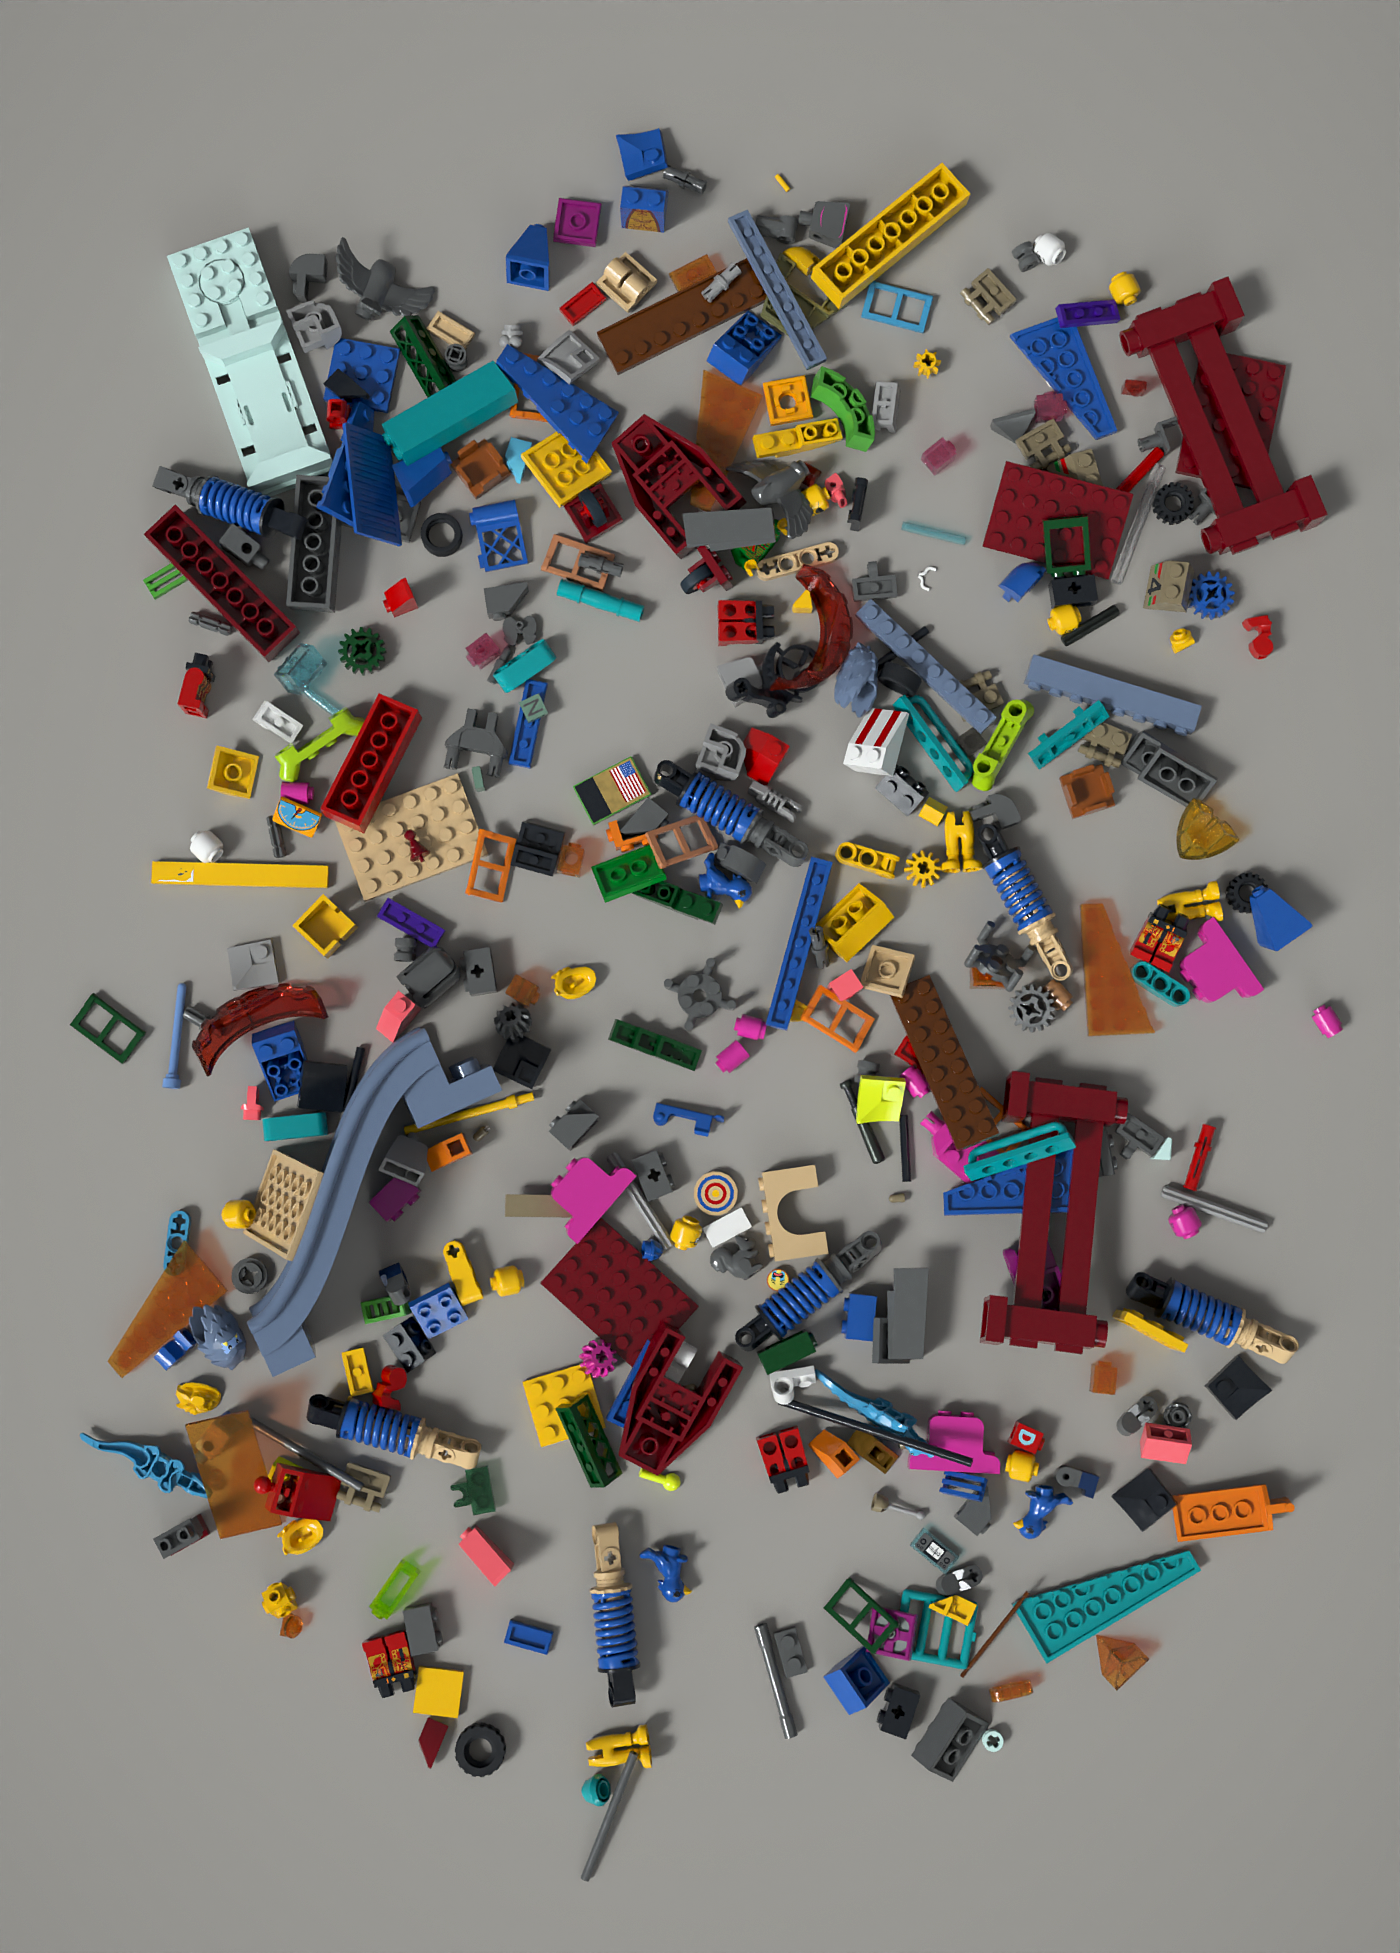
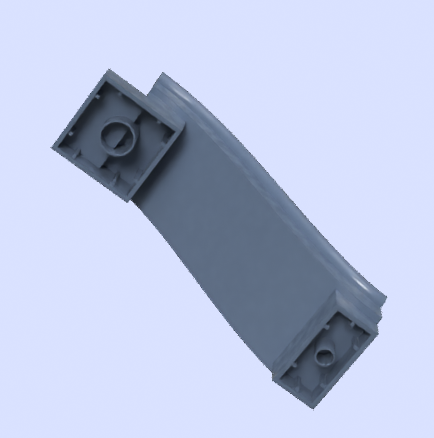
[247,1027,502,1377]

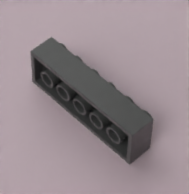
[286,475,342,613]

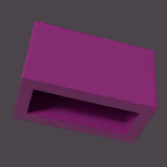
[368,1177,421,1222]

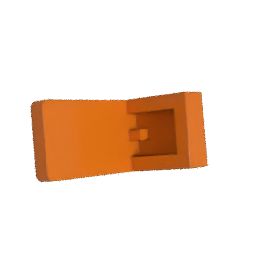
[606,820,658,852]

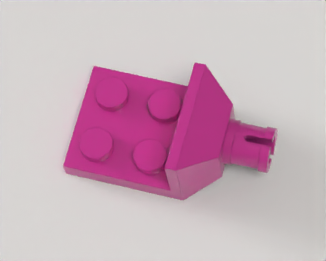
[920,1110,1000,1184]

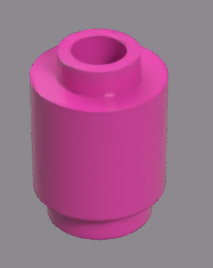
[1312,1004,1343,1038]
[734,1014,767,1040]
[899,1065,930,1098]

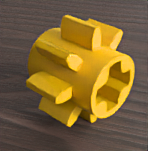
[913,349,941,379]

